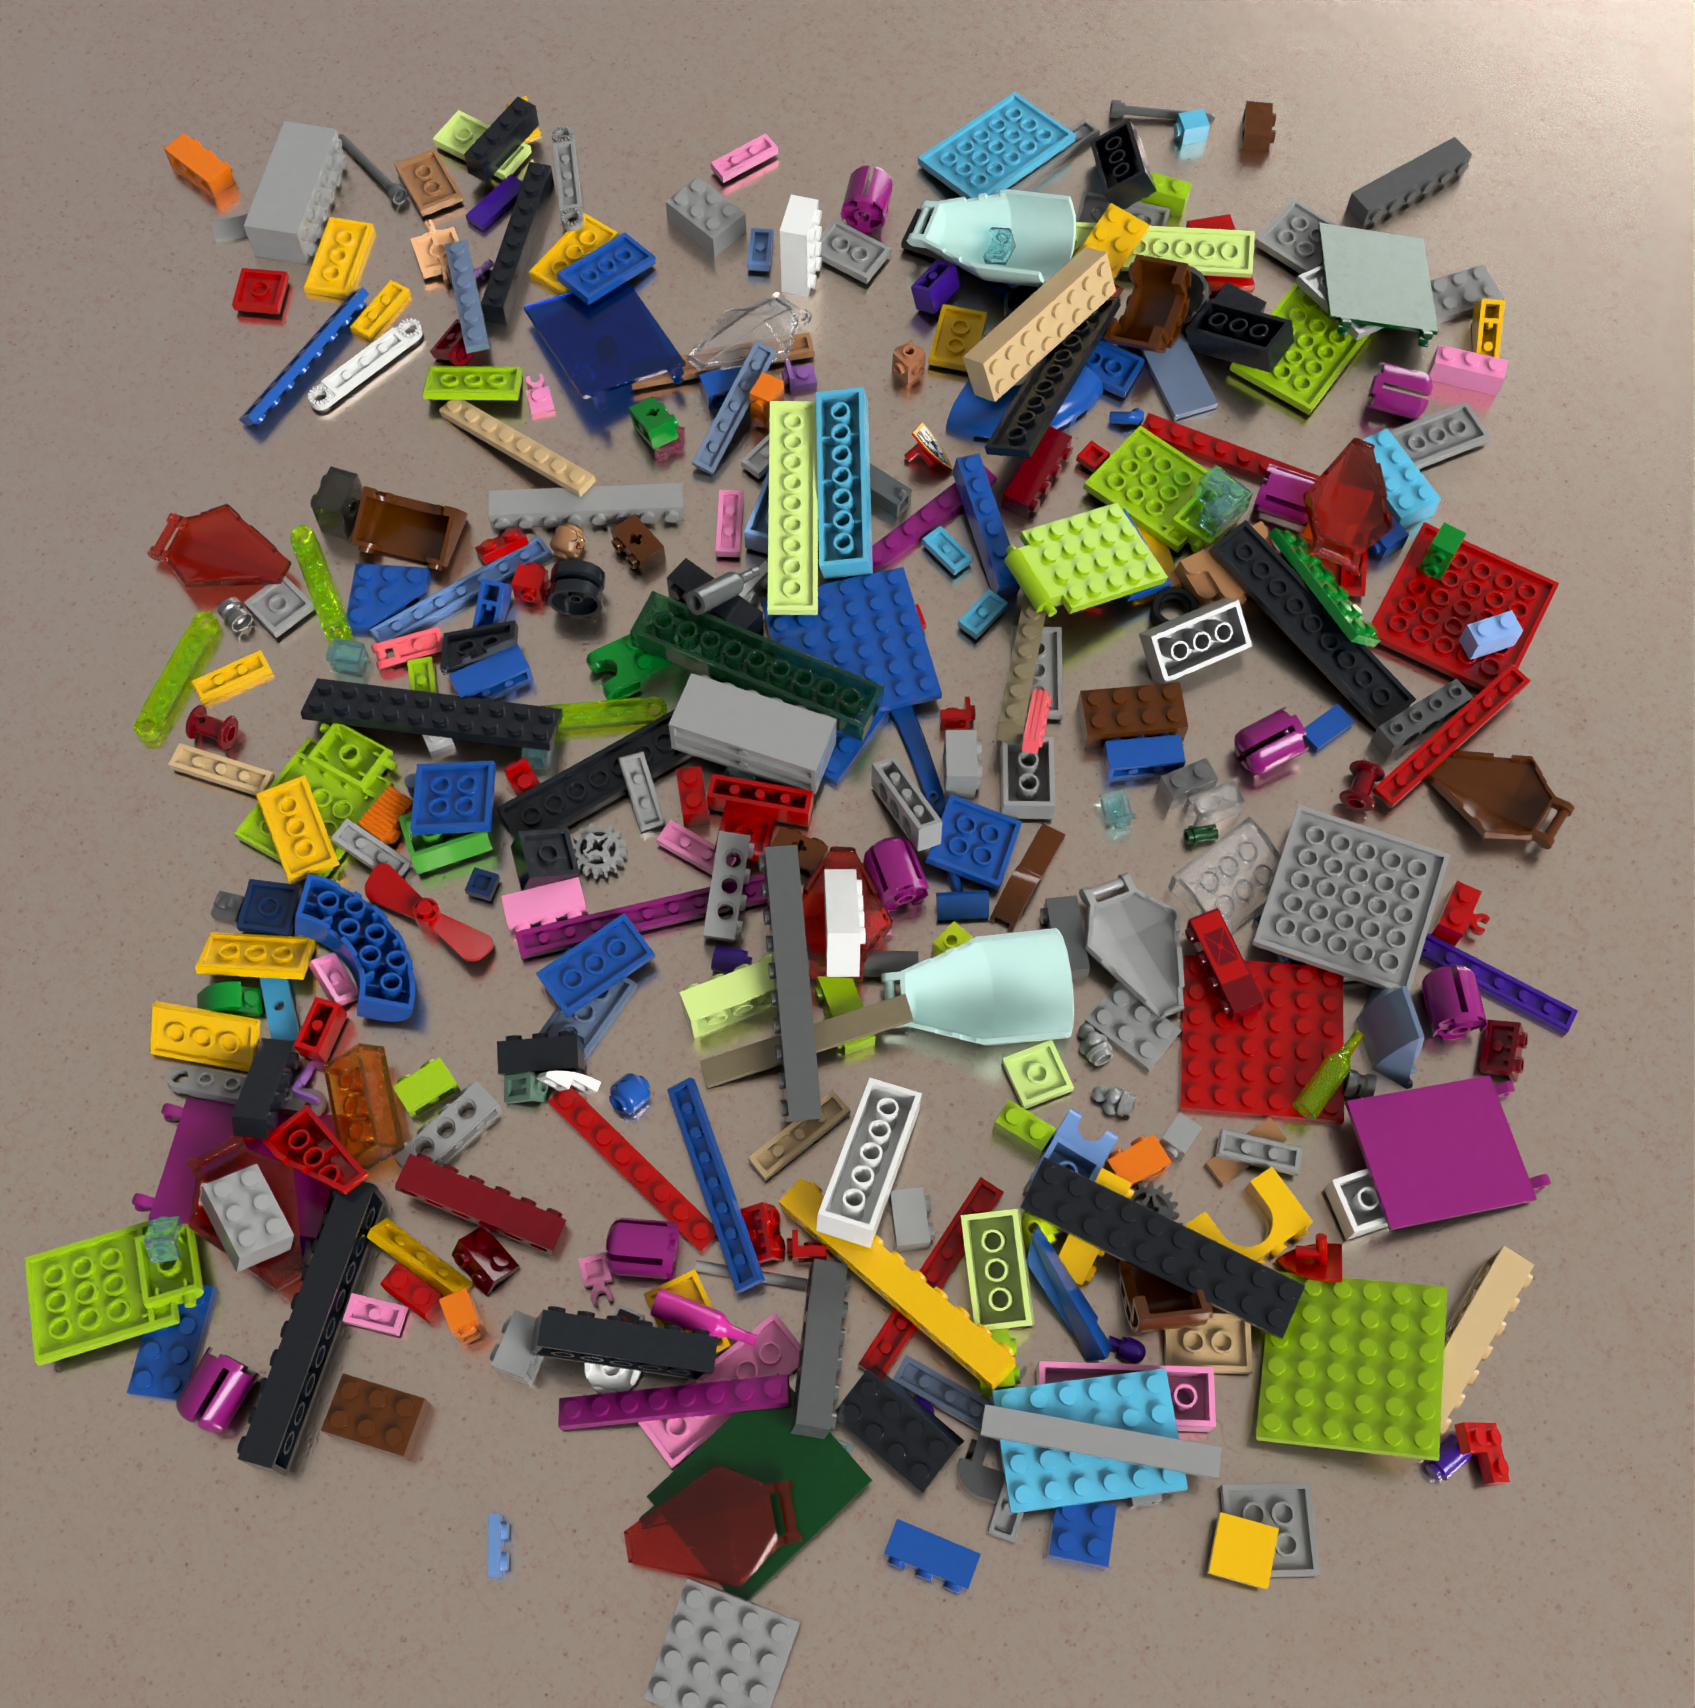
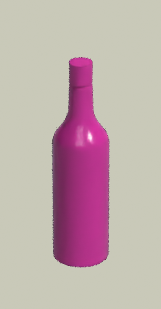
[650,1288,758,1346]

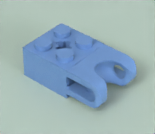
[1023,1108,1118,1191]

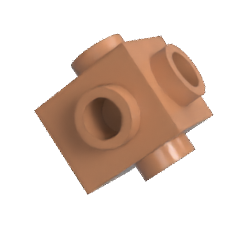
[892,341,926,384]

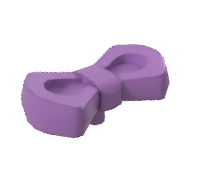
[474,258,494,281]

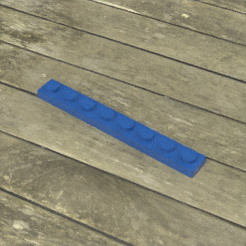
[239,287,369,426]
[667,1077,765,1292]

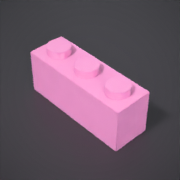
[1428,344,1508,396]
[501,877,588,934]

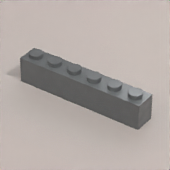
[1347,137,1472,226]
[790,1258,851,1439]

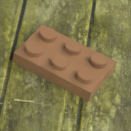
[394,148,463,217]

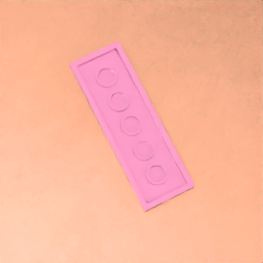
[637,1312,800,1470]

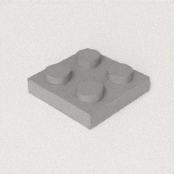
[243,573,315,638]

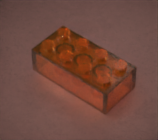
[323,1043,405,1169]

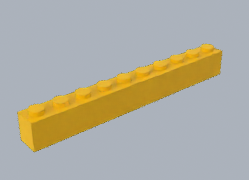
[778,1177,1016,1391]

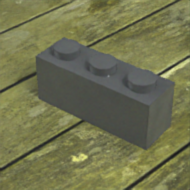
[1040,895,1090,980]

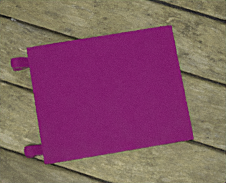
[1345,1075,1551,1230]
[132,1098,350,1240]

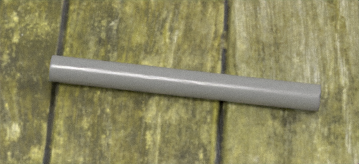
[695,1260,807,1290]

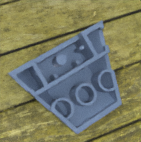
[1356,986,1424,1089]

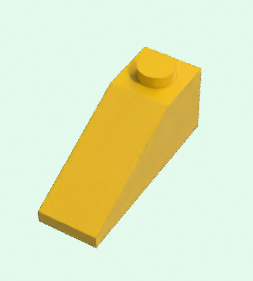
[1472,299,1505,358]

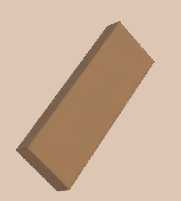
[1205,1117,1287,1187]

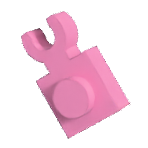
[526,374,554,415]
[578,1252,613,1306]

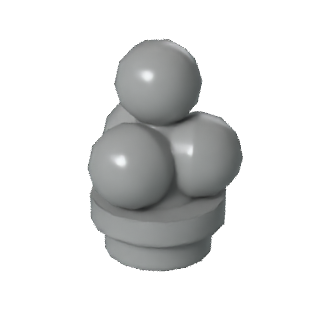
[1078,1023,1113,1066]
[1092,1086,1137,1116]

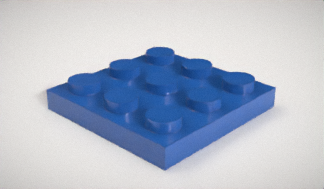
[410,761,496,835]
[925,794,1022,890]

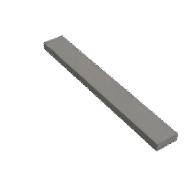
[980,1404,1222,1479]

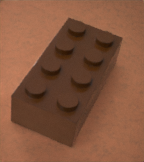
[1077,682,1188,749]

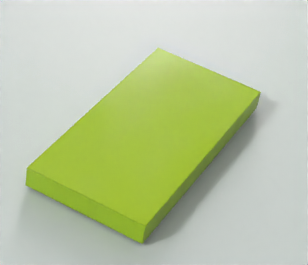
[422,366,523,400]

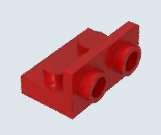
[740,1202,785,1264]

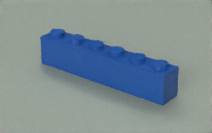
[952,453,1020,598]

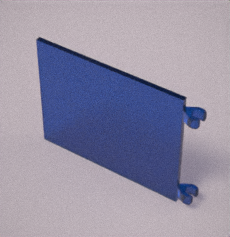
[524,281,686,410]

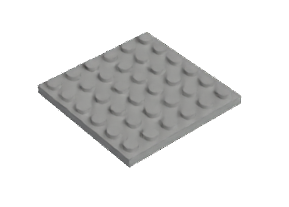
[1252,804,1451,993]

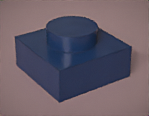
[465,867,500,901]

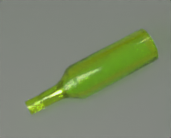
[1293,1030,1364,1120]

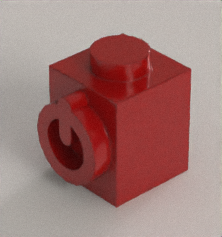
[511,562,551,603]

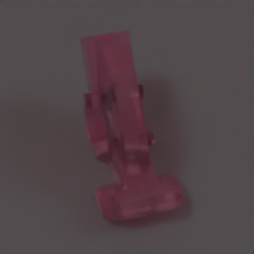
[655,427,685,462]

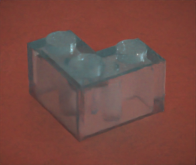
[1195,465,1253,538]

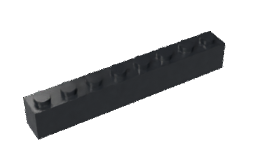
[481,162,554,325]

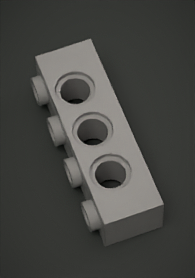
[871,756,942,852]
[703,831,755,942]
[393,1081,502,1169]

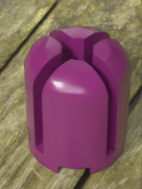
[840,165,893,233]
[1366,361,1433,419]
[1252,463,1321,525]
[1234,707,1309,775]
[863,837,929,912]
[1421,965,1488,1040]
[605,1218,679,1280]
[176,1347,260,1432]

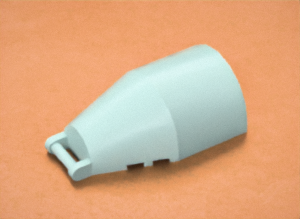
[907,189,1076,288]
[881,928,1074,1046]

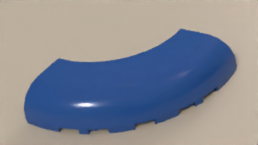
[946,367,1103,439]
[295,873,415,1022]

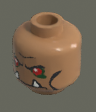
[550,523,585,561]

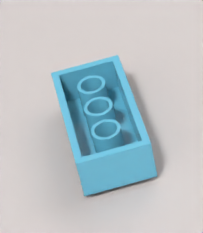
[1341,428,1441,529]

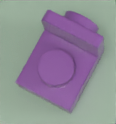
[781,360,817,393]

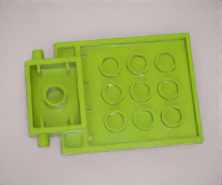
[1083,425,1247,553]
[1004,503,1168,617]
[234,723,397,878]
[24,1221,204,1366]

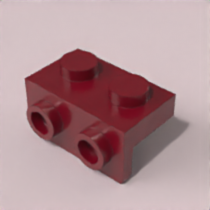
[452,1226,519,1295]

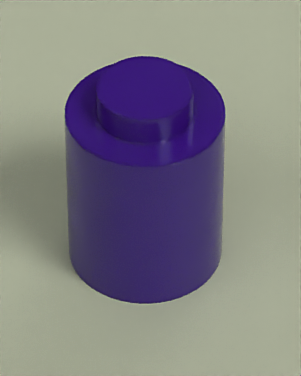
[711,944,752,974]
[1425,1434,1472,1481]

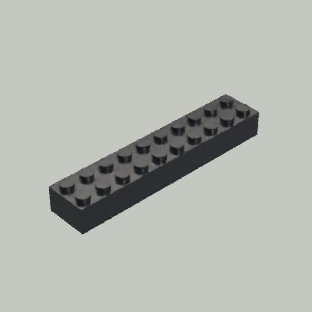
[237,1181,386,1476]

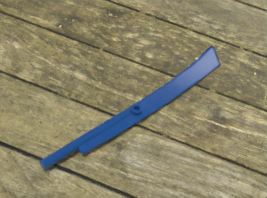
[890,705,963,892]

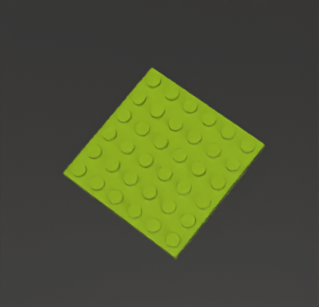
[1256,1272,1447,1461]

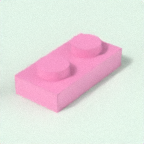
[309,952,359,1005]
[342,1293,408,1336]

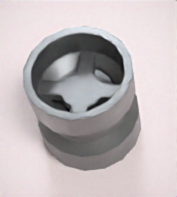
[218,597,253,632]
[1344,1069,1377,1098]

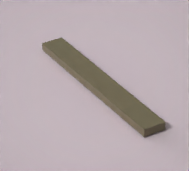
[700,994,914,1088]

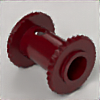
[185,705,238,750]
[1339,760,1385,812]

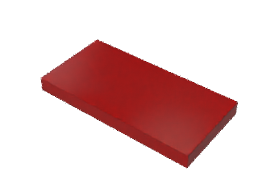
[1186,214,1255,297]

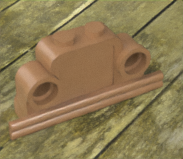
[1166,521,1279,608]

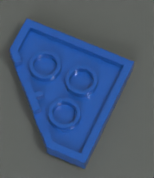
[344,563,430,633]

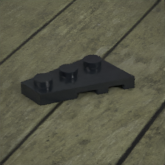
[440,620,518,675]

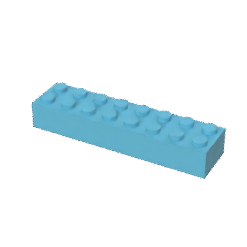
[816,387,873,579]

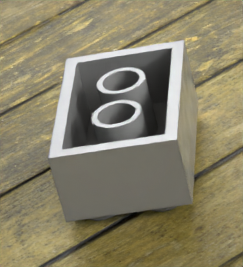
[666,177,746,258]
[1000,736,1055,819]
[200,1164,294,1273]

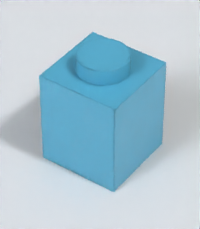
[1174,109,1210,146]

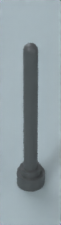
[1110,100,1215,122]
[338,134,408,204]

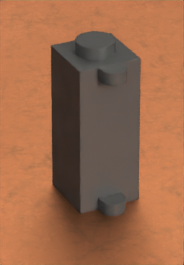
[870,463,912,519]

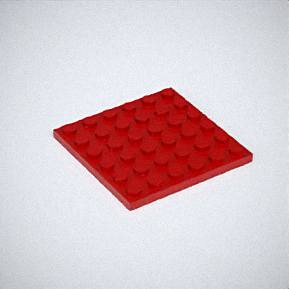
[1371,522,1559,691]
[1179,955,1344,1125]

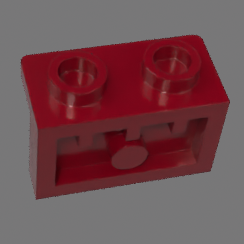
[430,319,475,366]
[1479,1020,1528,1082]

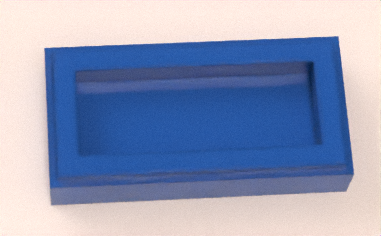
[1303,704,1355,752]
[936,890,989,921]

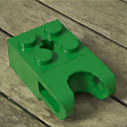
[586,620,686,702]

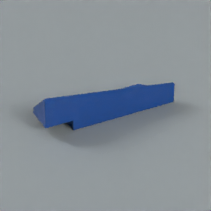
[1026,1226,1112,1361]

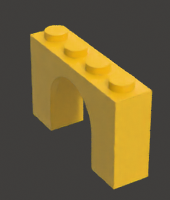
[1184,1167,1313,1265]

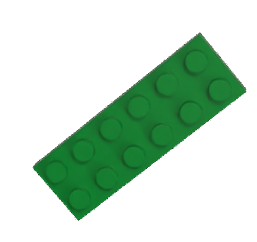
[1268,528,1381,648]

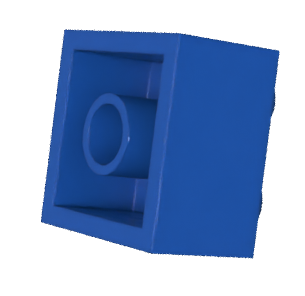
[1045,1502,1117,1570]

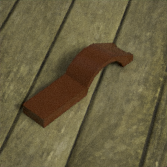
[989,823,1066,932]

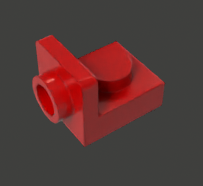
[939,697,976,731]
[504,757,540,796]
[787,1230,827,1264]

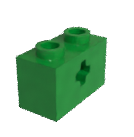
[628,396,679,450]
[1418,522,1466,580]

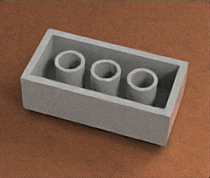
[1139,597,1252,683]

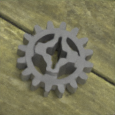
[572,822,627,879]

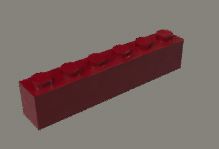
[395,1153,566,1255]

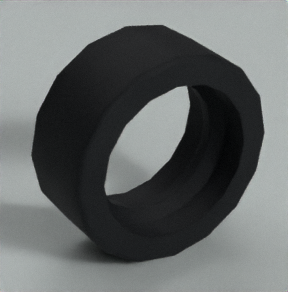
[1150,587,1198,627]

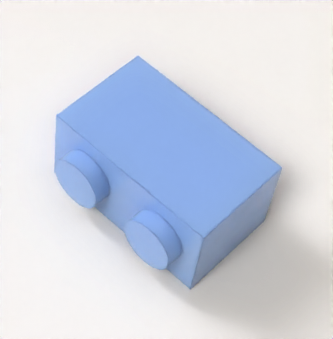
[1459,610,1523,660]

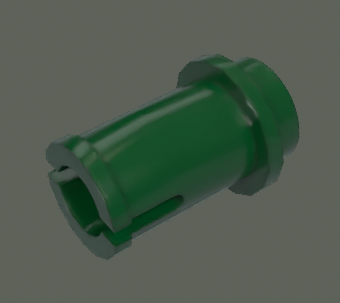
[1184,824,1219,846]

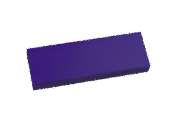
[466,174,522,231]

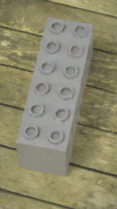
[243,121,347,265]
[669,673,837,795]

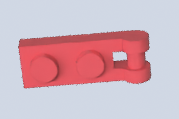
[371,626,443,670]

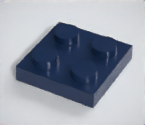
[237,879,303,936]

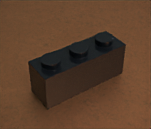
[497,1031,585,1076]

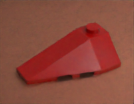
[262,1104,369,1195]

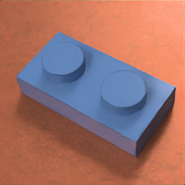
[747,228,774,271]
[488,1513,509,1579]

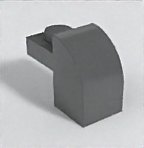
[957,1433,1004,1505]

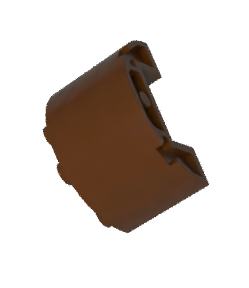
[1104,254,1191,354]
[1116,1223,1213,1333]

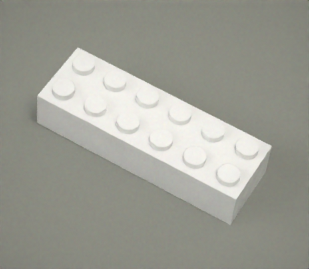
[816,1078,922,1248]

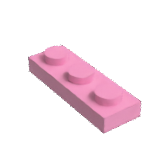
[711,133,778,183]
[715,490,744,557]
[656,820,736,875]

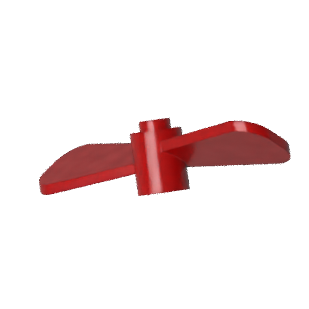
[365,863,494,961]

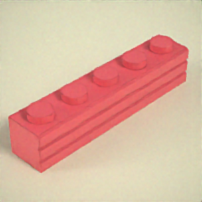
[1022,688,1051,754]

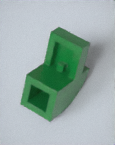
[197,981,263,1017]

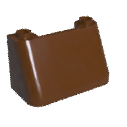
[351,486,468,571]

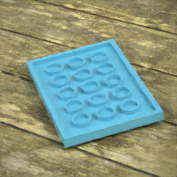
[918,92,1076,199]
[992,1368,1188,1514]

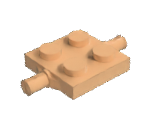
[410,220,459,285]

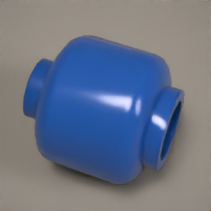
[609,1073,650,1114]

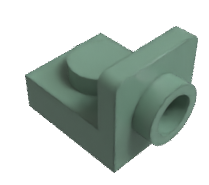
[504,1072,548,1104]

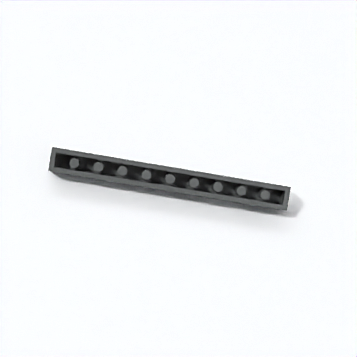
[758,845,822,1122]

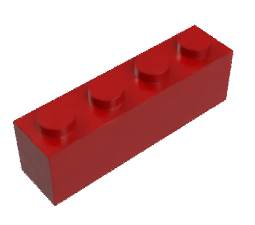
[706,773,813,827]

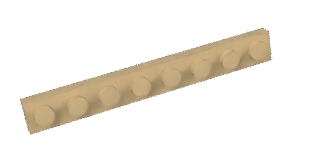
[439,400,596,497]

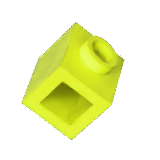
[931,921,973,957]

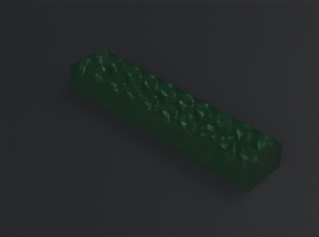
[630,591,885,742]

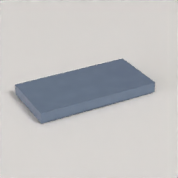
[1138,331,1218,420]
[539,977,638,1072]

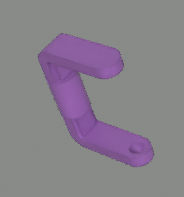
[292,1060,340,1105]

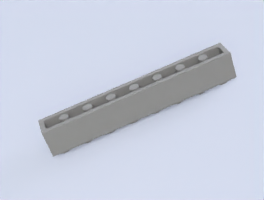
[488,483,684,530]

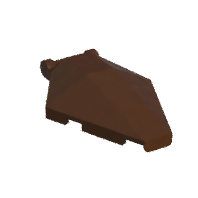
[1425,750,1575,849]

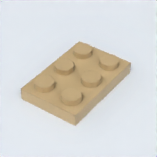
[1164,1313,1253,1374]

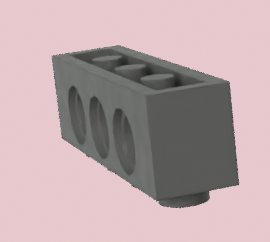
[1371,678,1473,759]

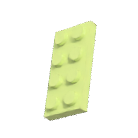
[433,110,532,180]

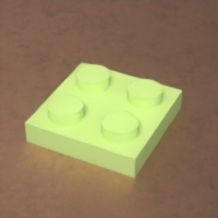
[1002,1040,1074,1109]

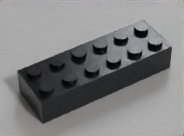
[530,1306,718,1381]

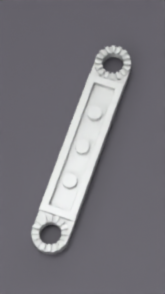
[308,318,423,410]

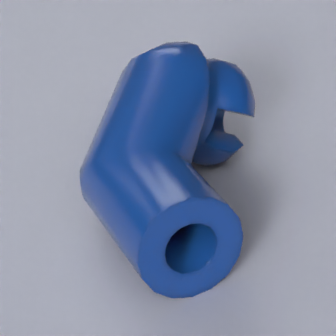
[1109,408,1144,425]

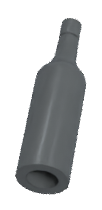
[686,566,760,615]
[818,950,918,977]

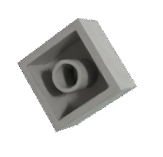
[943,730,982,799]
[490,1310,543,1387]

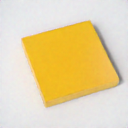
[1207,1512,1279,1590]

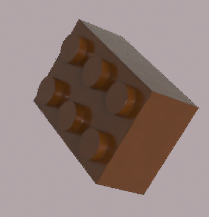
[321,1373,431,1461]

